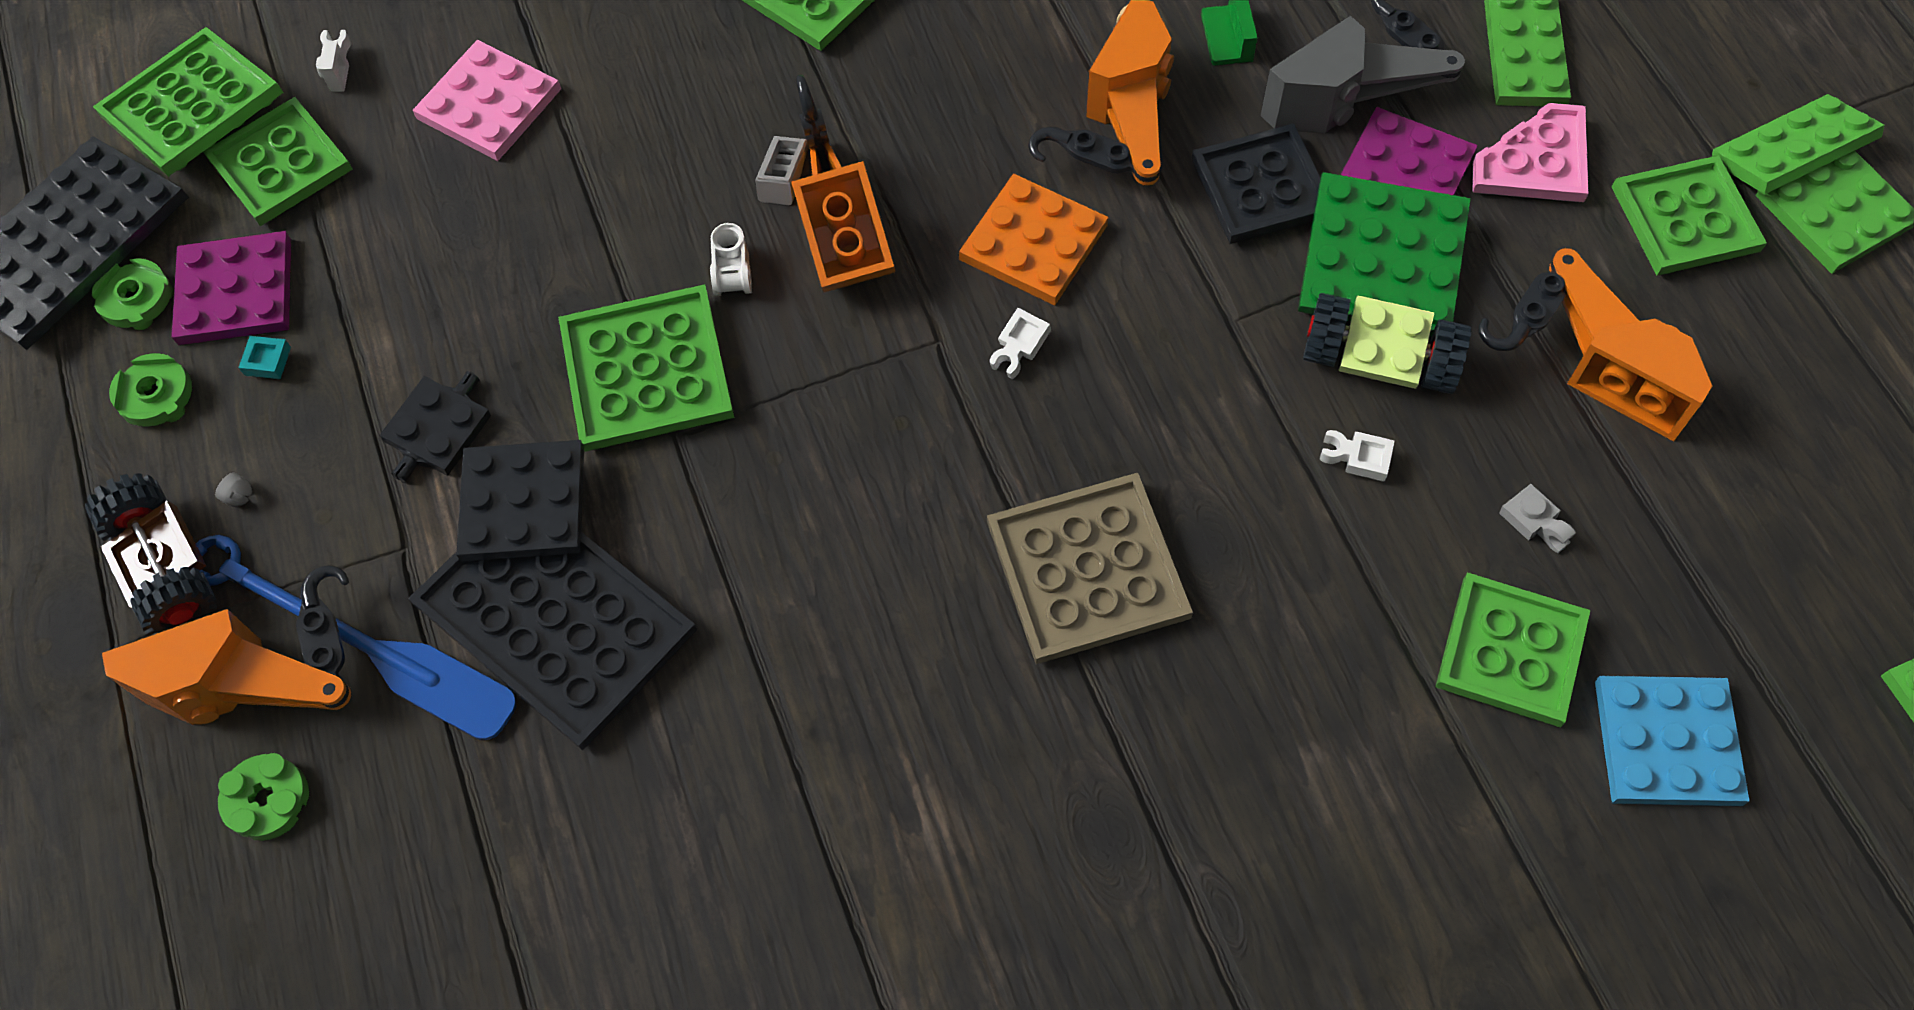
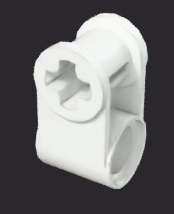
[710,223,752,297]

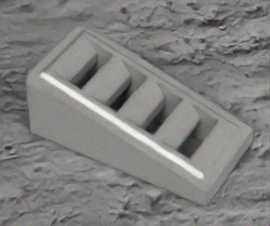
[755,136,808,205]

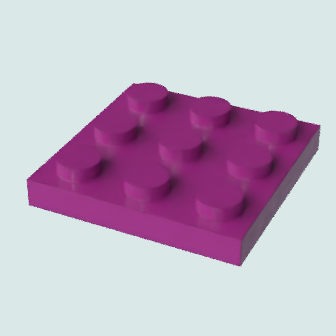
[1341,107,1478,195]
[172,231,291,345]

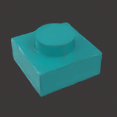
[238,336,291,379]

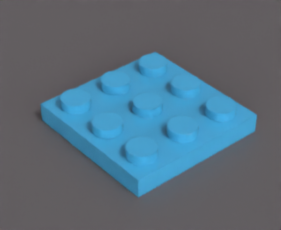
[1595,676,1750,806]

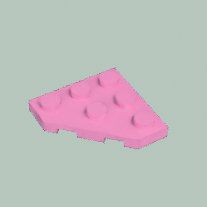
[1473,103,1588,202]

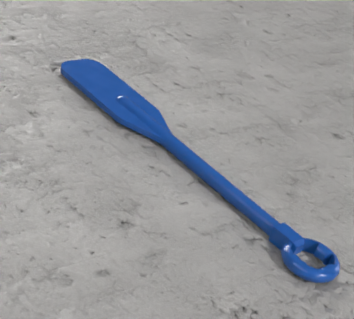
[196,535,517,740]

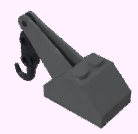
[1260,0,1465,133]

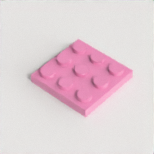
[413,40,561,161]

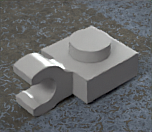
[1499,484,1576,553]

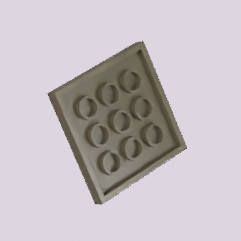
[987,473,1193,664]

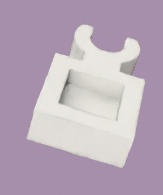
[990,308,1051,379]
[1320,430,1394,481]

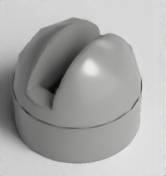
[215,472,252,507]

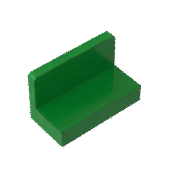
[1201,0,1257,65]

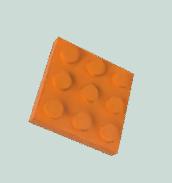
[959,173,1108,306]

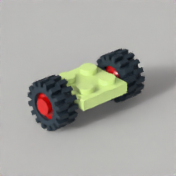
[1303,293,1471,394]

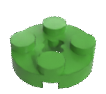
[92,258,174,330]
[109,353,192,426]
[218,753,309,841]

